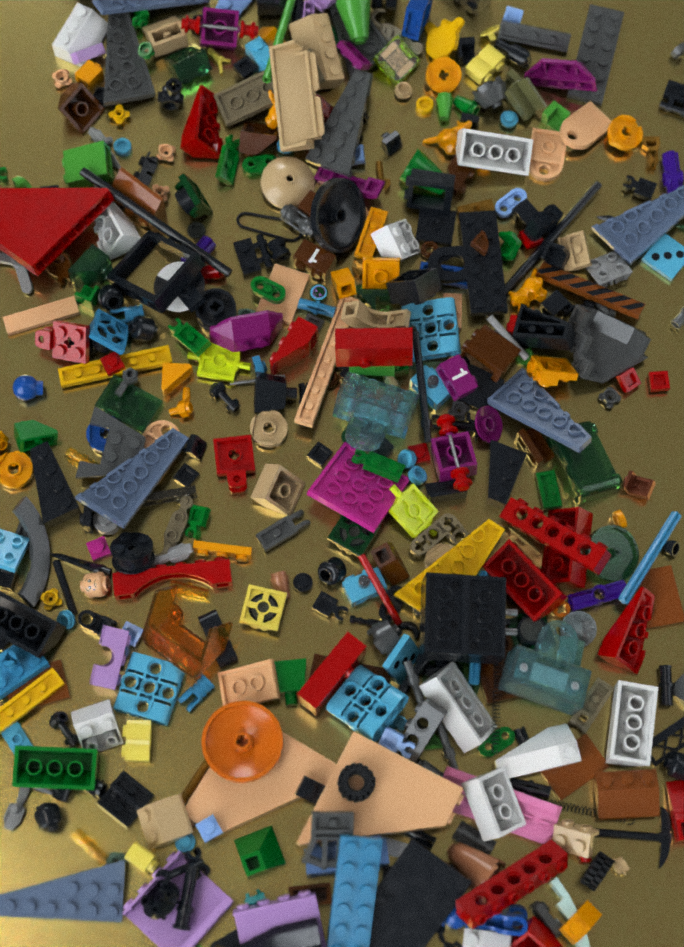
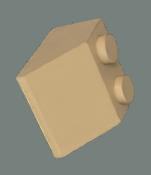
[250,464,305,516]
[137,794,194,850]

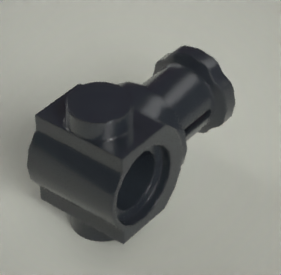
[157,78,183,110]

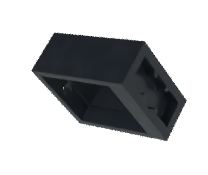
[404,168,456,214]

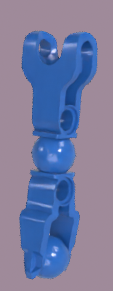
[442,904,528,936]

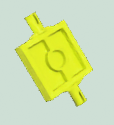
[187,340,251,383]
[388,483,439,538]

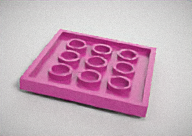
[307,442,410,533]

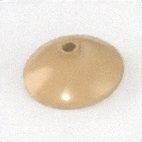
[261,156,315,209]

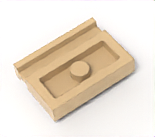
[558,230,592,272]

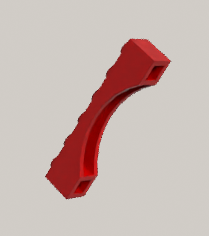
[112,557,233,601]

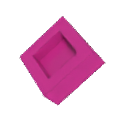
[86,536,112,562]

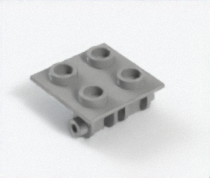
[586,251,633,287]

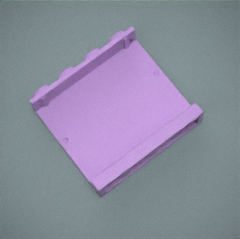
[122,850,234,947]
[233,890,326,947]

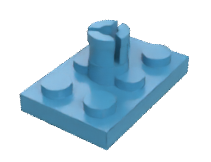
[0,645,50,700]

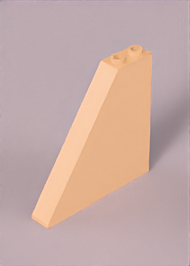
[185,731,336,836]
[296,731,464,846]

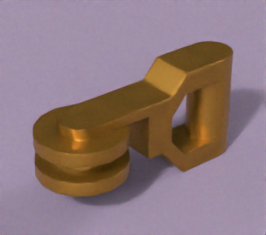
[641,136,660,168]

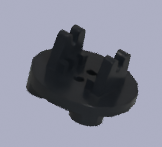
[141,879,180,920]

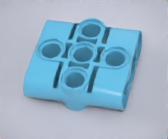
[401,297,461,362]
[113,652,186,726]
[326,665,409,742]

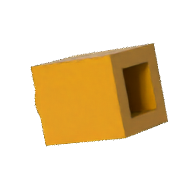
[75,60,104,93]
[331,267,357,299]

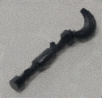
[349,615,420,639]

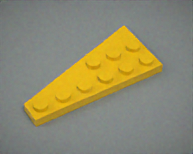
[394,519,505,612]

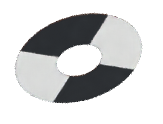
[154,262,205,312]

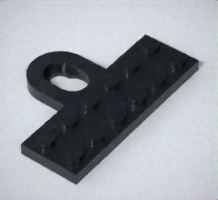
[428,210,508,316]

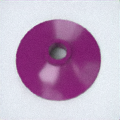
[475,405,502,443]

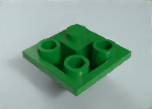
[234,825,286,879]

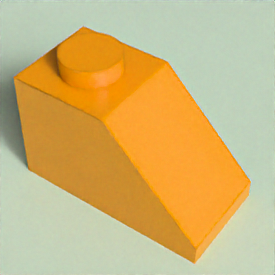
[558,900,602,945]

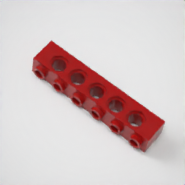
[499,497,612,575]
[456,839,568,930]

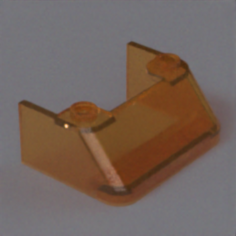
[142,584,233,678]

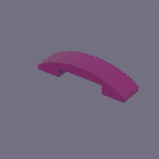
[314,167,385,199]

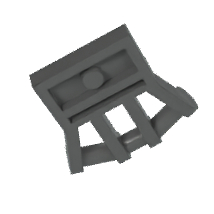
[301,811,354,870]

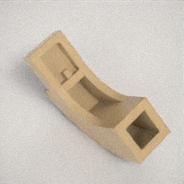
[341,300,411,328]

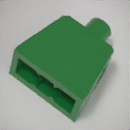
[274,658,307,706]

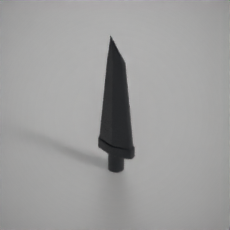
[50,553,112,576]

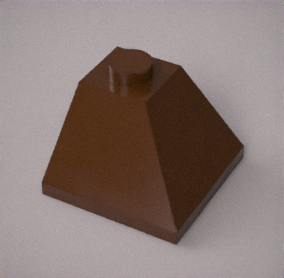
[57,83,105,135]
[239,121,279,156]

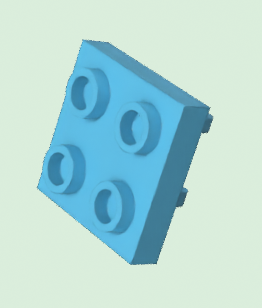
[0,529,30,573]

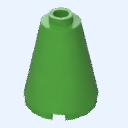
[336,0,371,45]

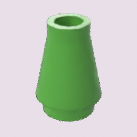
[436,92,454,121]

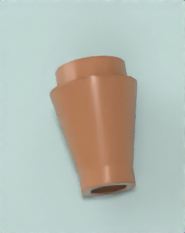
[270,571,291,599]

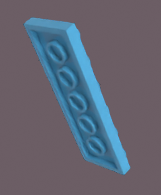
[326,834,383,947]

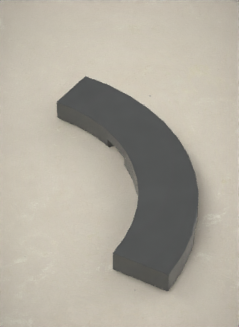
[12,496,50,607]

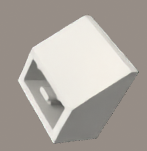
[371,219,421,262]
[71,699,124,752]

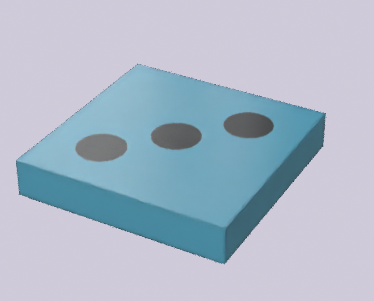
[641,234,684,282]
[383,633,419,685]

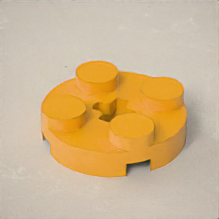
[425,57,462,93]
[607,115,643,151]
[0,451,34,490]

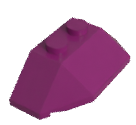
[525,58,598,92]
[209,310,283,352]

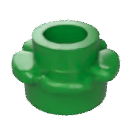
[138,42,155,59]

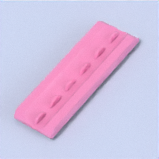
[443,766,562,844]

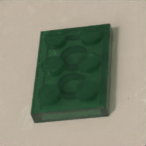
[94,375,163,434]

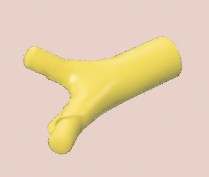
[207,47,231,73]

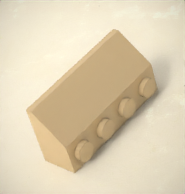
[288,13,344,90]

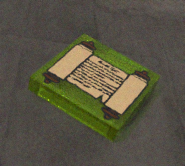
[372,34,421,86]

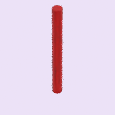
[358,553,402,625]

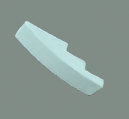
[548,877,590,947]

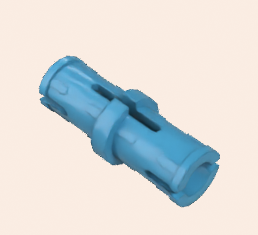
[297,298,336,318]

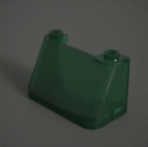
[546,421,622,507]

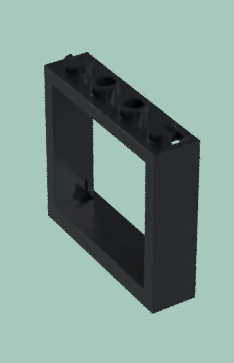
[106,230,205,314]

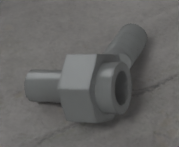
[115,367,138,397]

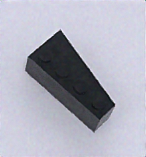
[30,441,82,530]

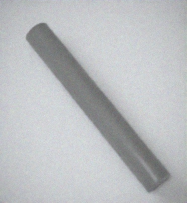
[486,315,530,361]

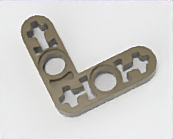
[409,513,469,556]

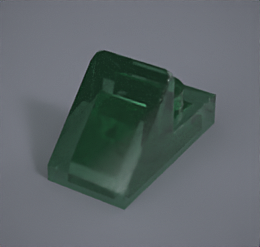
[357,289,392,310]

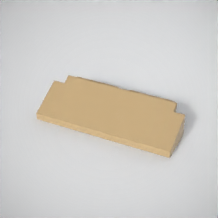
[269,40,325,152]

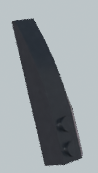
[0,591,66,658]
[235,918,322,947]

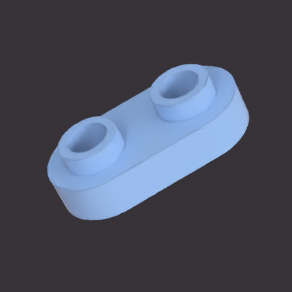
[495,188,527,218]

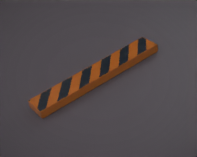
[536,262,645,319]

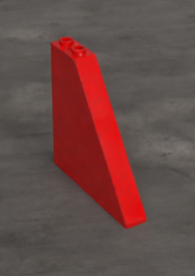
[0,188,114,277]

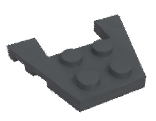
[76,407,146,479]

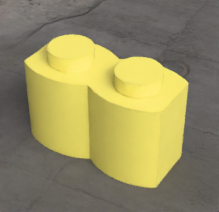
[465,44,505,86]
[121,720,152,763]
[124,842,159,875]

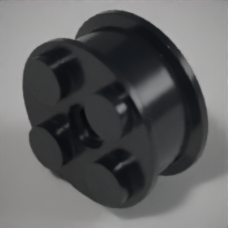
[110,532,155,575]

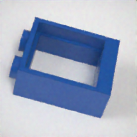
[401,0,433,41]

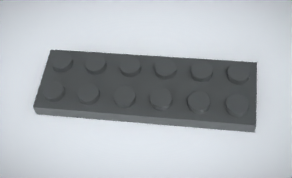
[567,4,624,106]

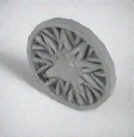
[560,611,597,646]

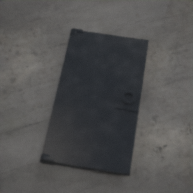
[369,838,473,947]

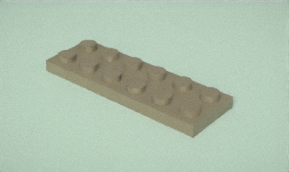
[214,48,325,127]

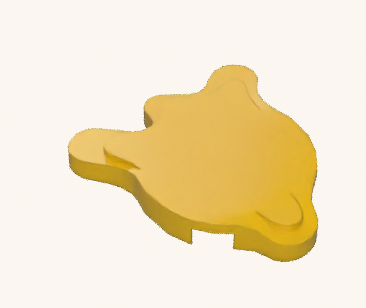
[424,17,465,59]

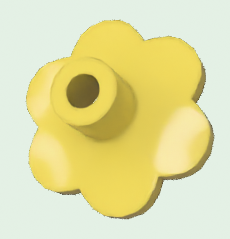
[480,25,500,41]

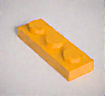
[354,206,388,259]
[193,540,253,562]

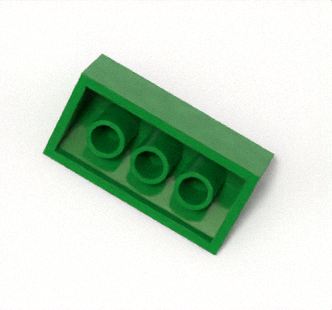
[12,745,99,791]

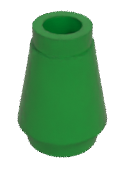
[453,95,480,116]

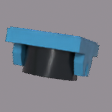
[89,309,129,355]

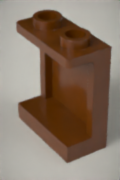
[461,324,521,383]

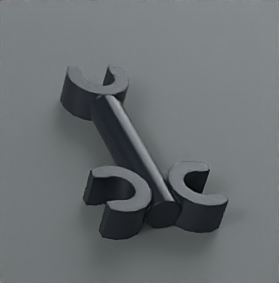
[431,413,479,441]
[155,847,211,887]

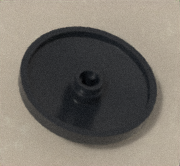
[310,178,366,253]

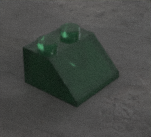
[163,44,212,85]
[68,244,113,288]

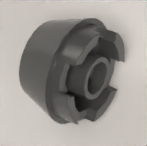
[472,76,507,110]
[366,619,403,658]

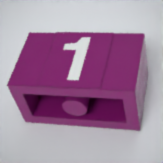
[435,354,478,402]

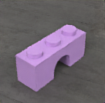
[89,625,131,690]

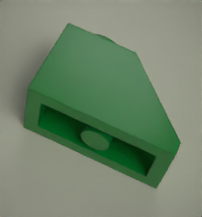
[14,420,58,452]

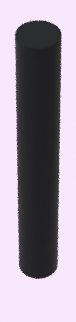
[52,560,78,615]

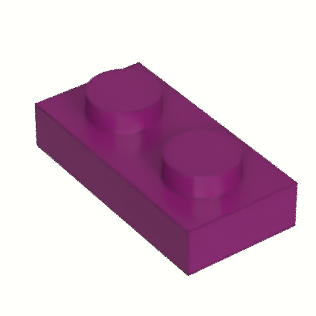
[336,40,372,70]

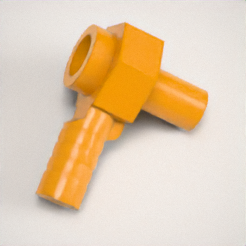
[169,387,193,418]

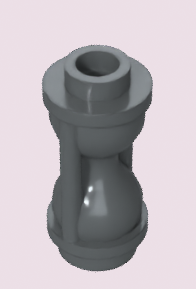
[280,204,314,238]

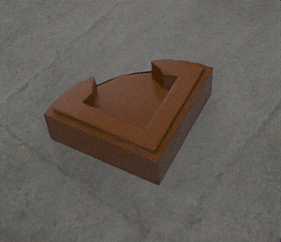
[470,230,489,256]

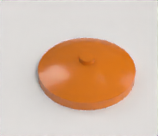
[201,701,284,783]

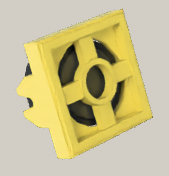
[239,584,287,632]

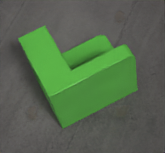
[541,101,571,131]

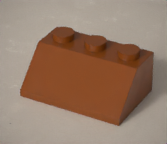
[112,167,167,230]
[593,769,660,820]

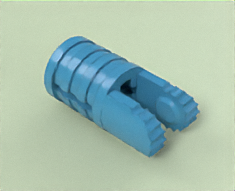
[110,304,145,323]
[177,675,215,712]

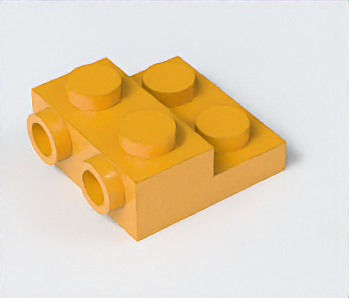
[527,355,579,387]

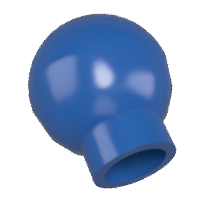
[12,375,43,401]

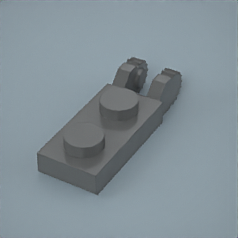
[255,510,311,552]

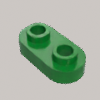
[242,154,276,176]
[251,276,286,304]
[478,727,515,758]

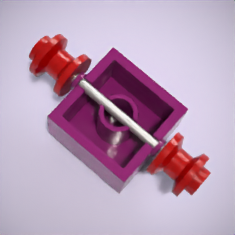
[181,7,259,50]
[431,414,478,491]

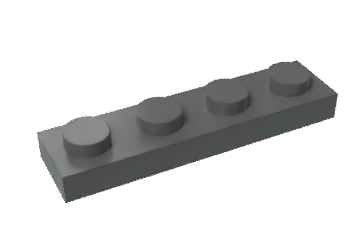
[498,20,571,52]

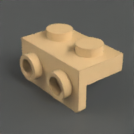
[552,819,599,858]

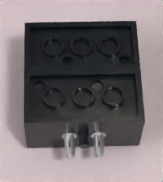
[419,572,518,664]

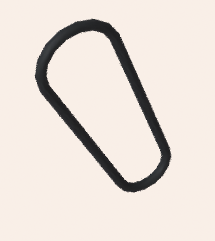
[236,212,302,242]

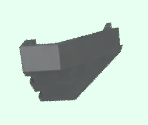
[568,304,651,383]

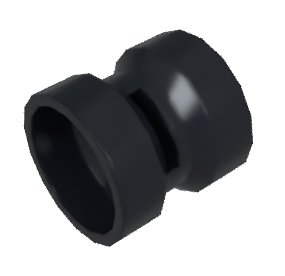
[267,237,291,263]

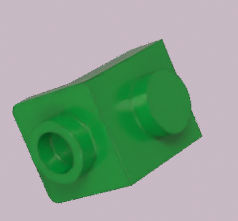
[131,10,149,31]
[499,231,522,261]

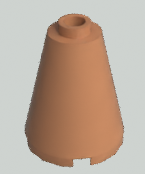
[447,842,506,889]

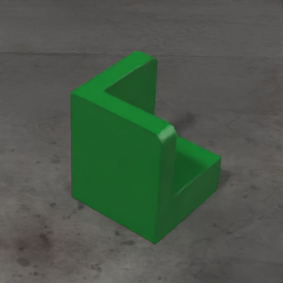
[74,285,100,310]

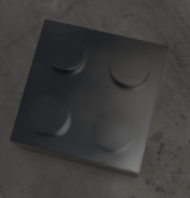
[386,268,442,306]

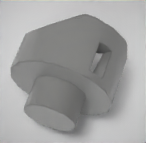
[93,512,120,535]

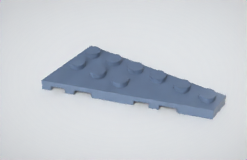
[92,0,210,15]
[591,185,684,265]
[487,367,591,453]
[75,428,189,529]
[0,859,126,923]

